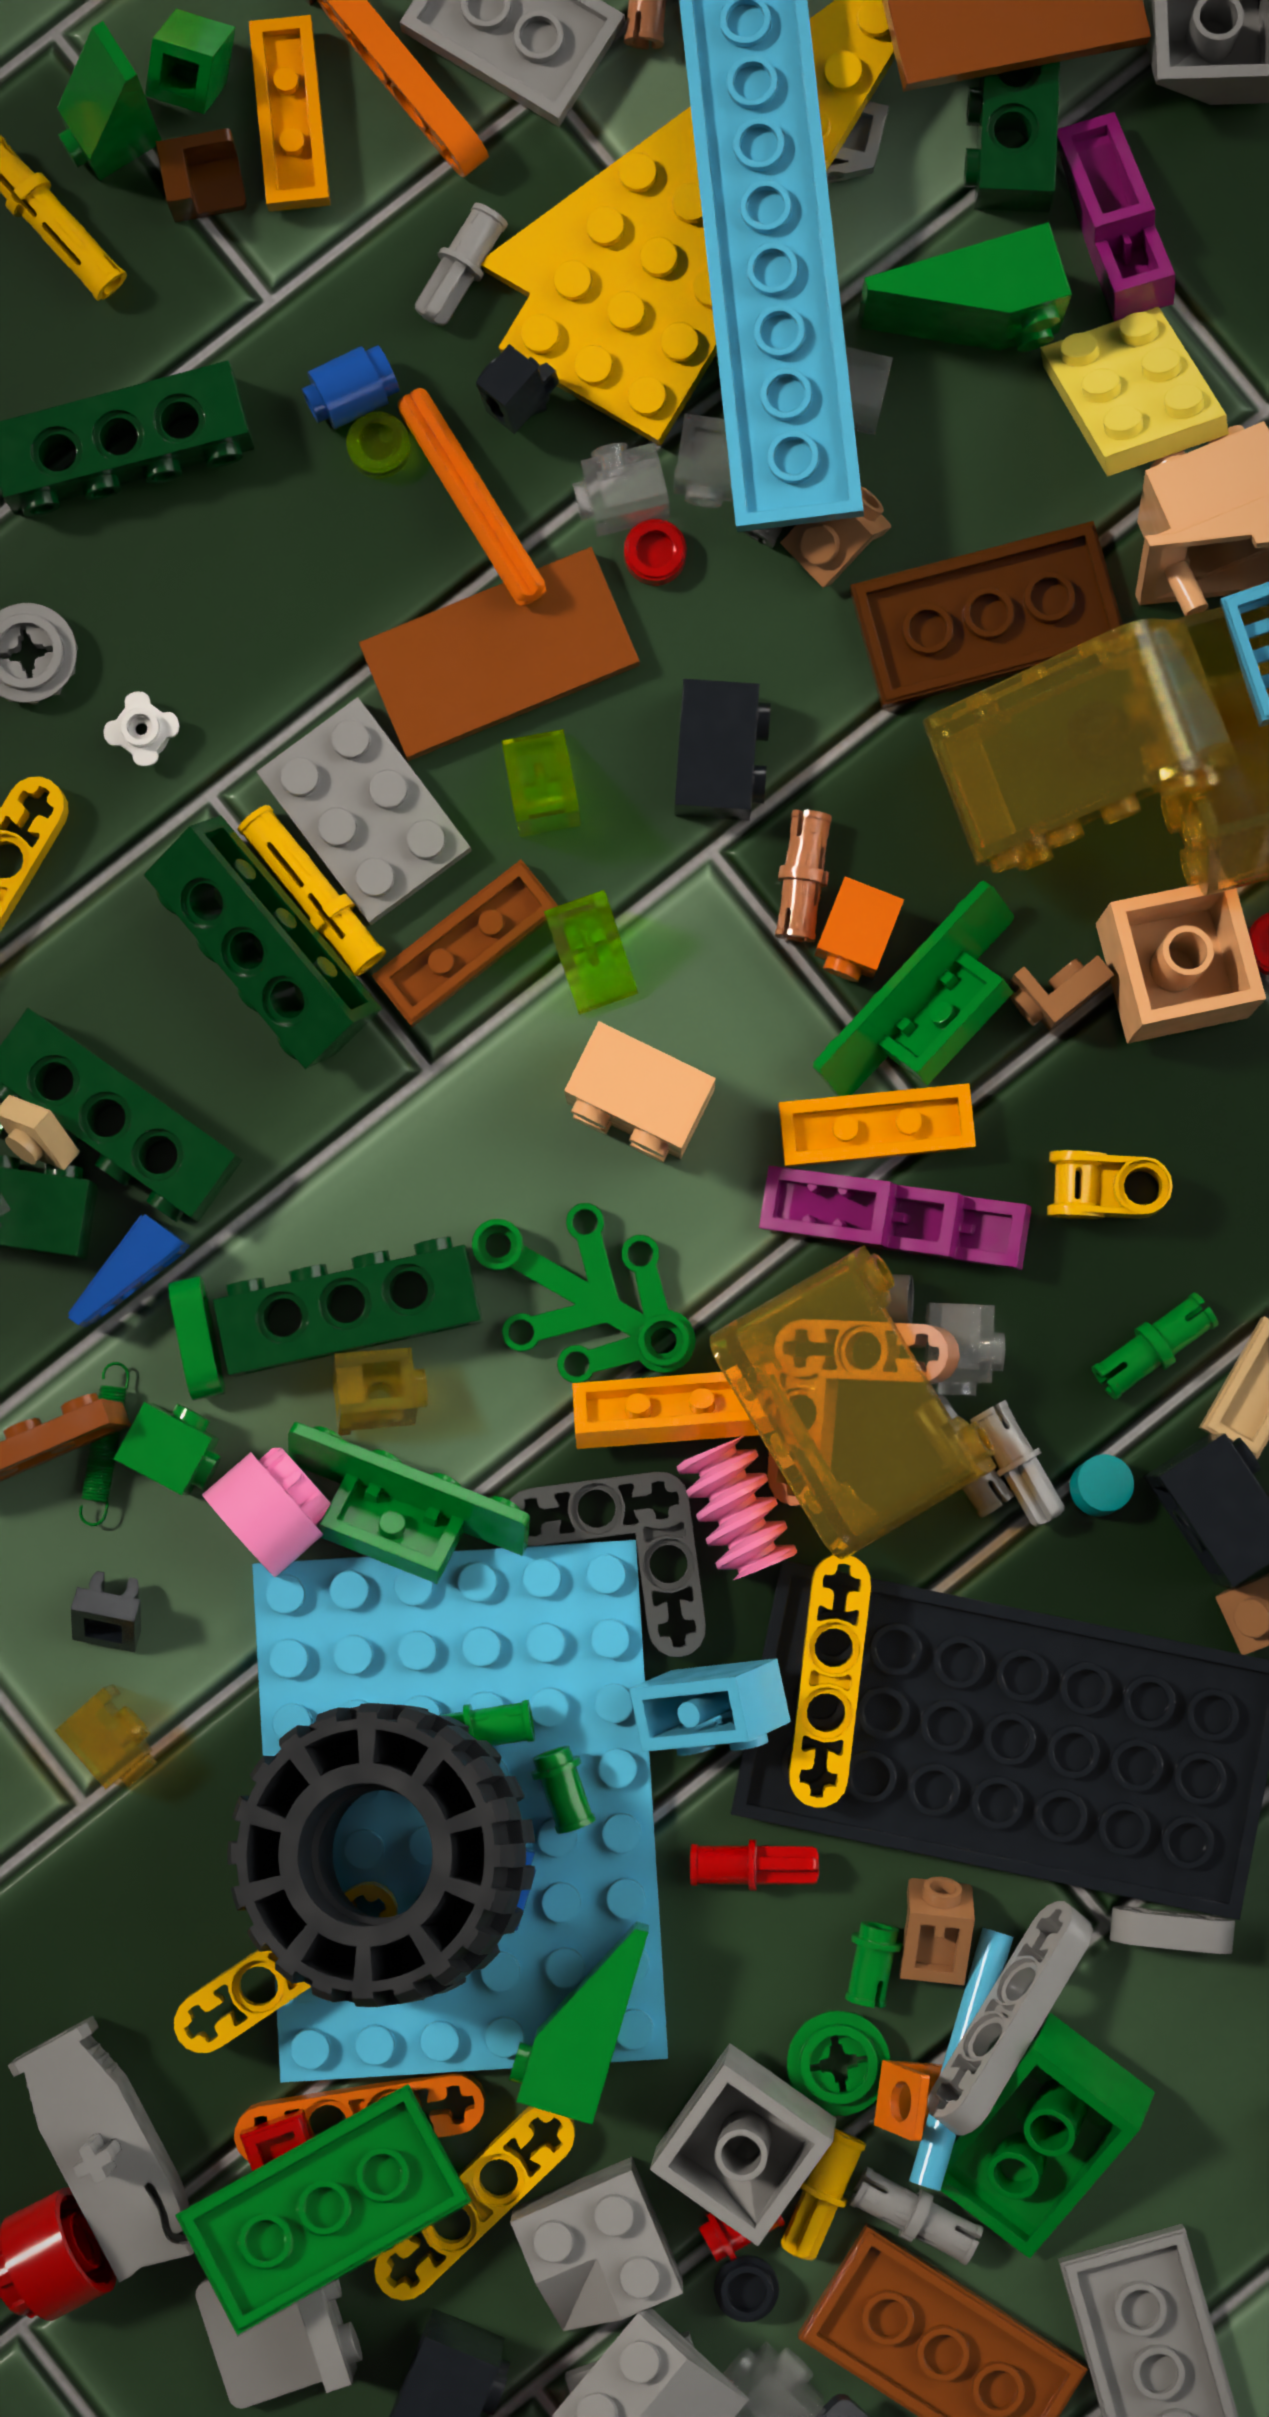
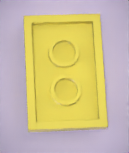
[1040,306,1229,477]

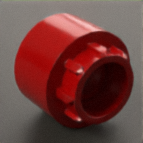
[0,2187,117,2321]

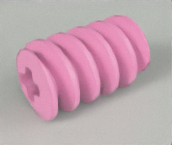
[677,1436,797,1580]

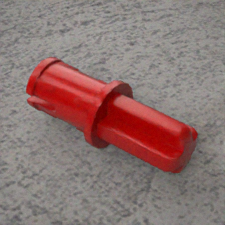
[690,1839,819,1891]

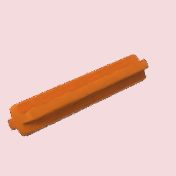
[398,388,546,606]

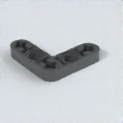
[510,1472,706,1657]

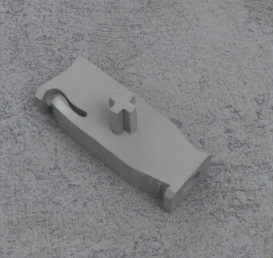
[8,2016,194,2282]

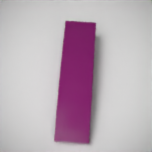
[759,1166,1032,1270]

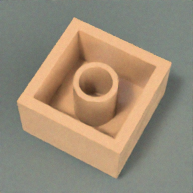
[1095,877,1266,1044]
[564,1021,716,1163]

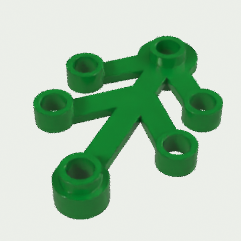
[472,1203,696,1383]

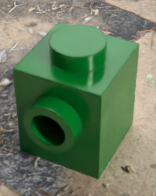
[145,8,236,114]
[114,1402,221,1495]

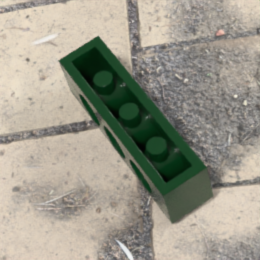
[964,62,1060,212]
[0,360,255,516]
[143,815,382,1069]
[0,1008,243,1222]
[213,1237,484,1377]

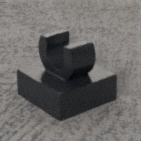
[71,1571,141,1652]

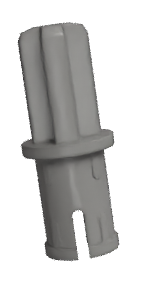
[415,202,508,327]
[970,1400,1064,1527]

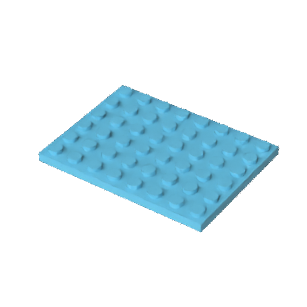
[252,1540,668,2083]

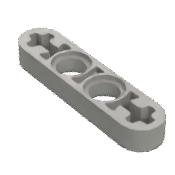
[927,1901,1093,2135]

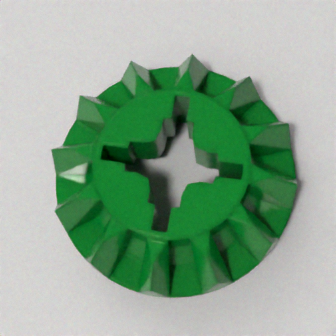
[787,2010,890,2116]

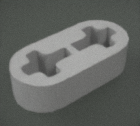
[1110,1906,1235,1954]

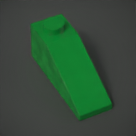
[57,21,161,181]
[509,1921,649,2125]

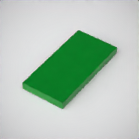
[175,2084,472,2337]

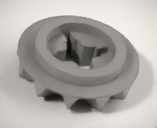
[0,603,78,705]

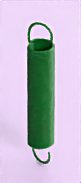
[79,1362,130,1526]

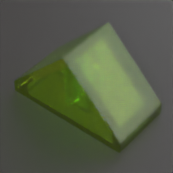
[502,729,581,837]
[544,890,639,1015]

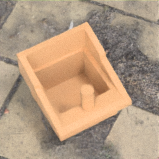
[1135,421,1269,618]

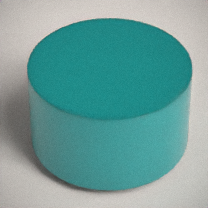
[1070,1454,1134,1517]

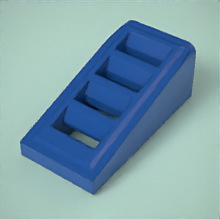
[68,1214,190,1327]

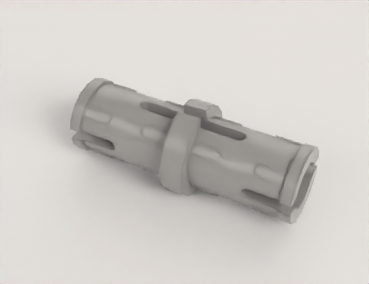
[849,2166,984,2266]

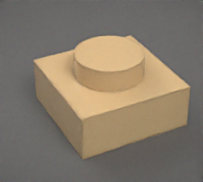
[0,1095,80,1170]

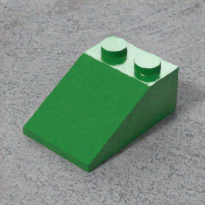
[858,222,1072,352]
[940,2012,1155,2259]

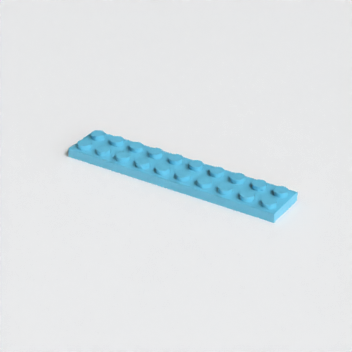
[679,0,864,532]

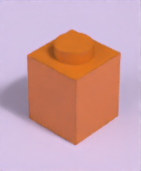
[814,876,904,982]

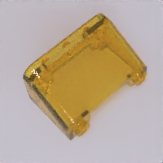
[709,1245,996,1559]

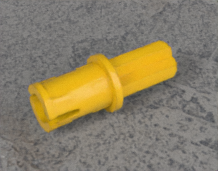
[781,2128,866,2261]

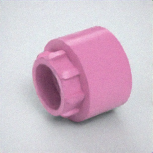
[202,1447,331,1578]

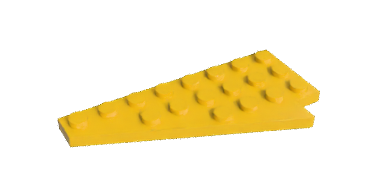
[481,0,895,446]

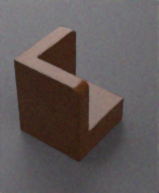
[156,128,247,223]

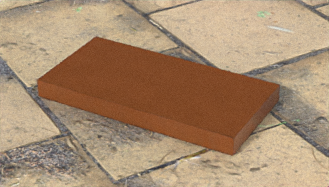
[882,0,1151,92]
[359,547,640,761]
[797,2223,1088,2417]

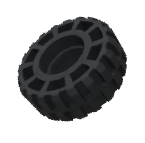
[227,1703,535,2007]

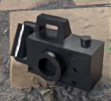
[476,344,559,435]

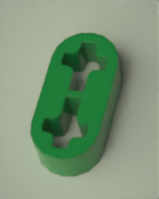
[168,1275,225,1401]

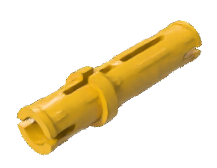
[0,134,127,301]
[237,805,387,976]

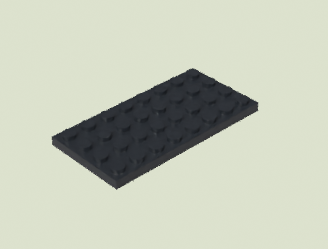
[730,1560,1269,1920]

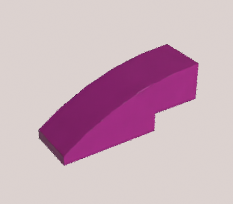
[1057,112,1175,322]

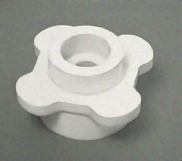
[104,691,180,767]

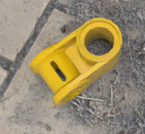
[1047,1150,1173,1219]

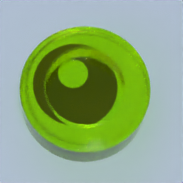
[346,411,410,479]

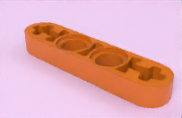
[317,0,489,178]
[234,2071,486,2161]

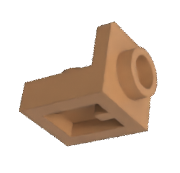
[1010,955,1114,1032]
[899,1877,975,1986]

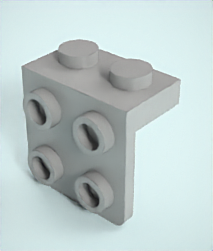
[196,2279,363,2409]

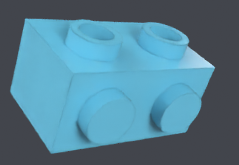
[629,1658,791,1756]

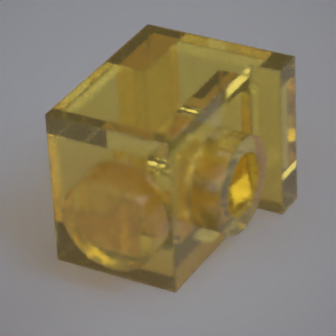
[332,1347,428,1436]
[55,1684,158,1790]

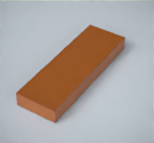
[372,859,561,1027]

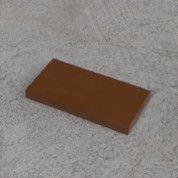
[849,521,1127,709]

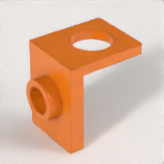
[874,2060,943,2141]

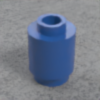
[301,345,400,430]

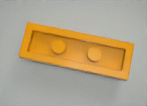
[249,15,331,212]
[778,1083,976,1168]
[572,1369,769,1449]

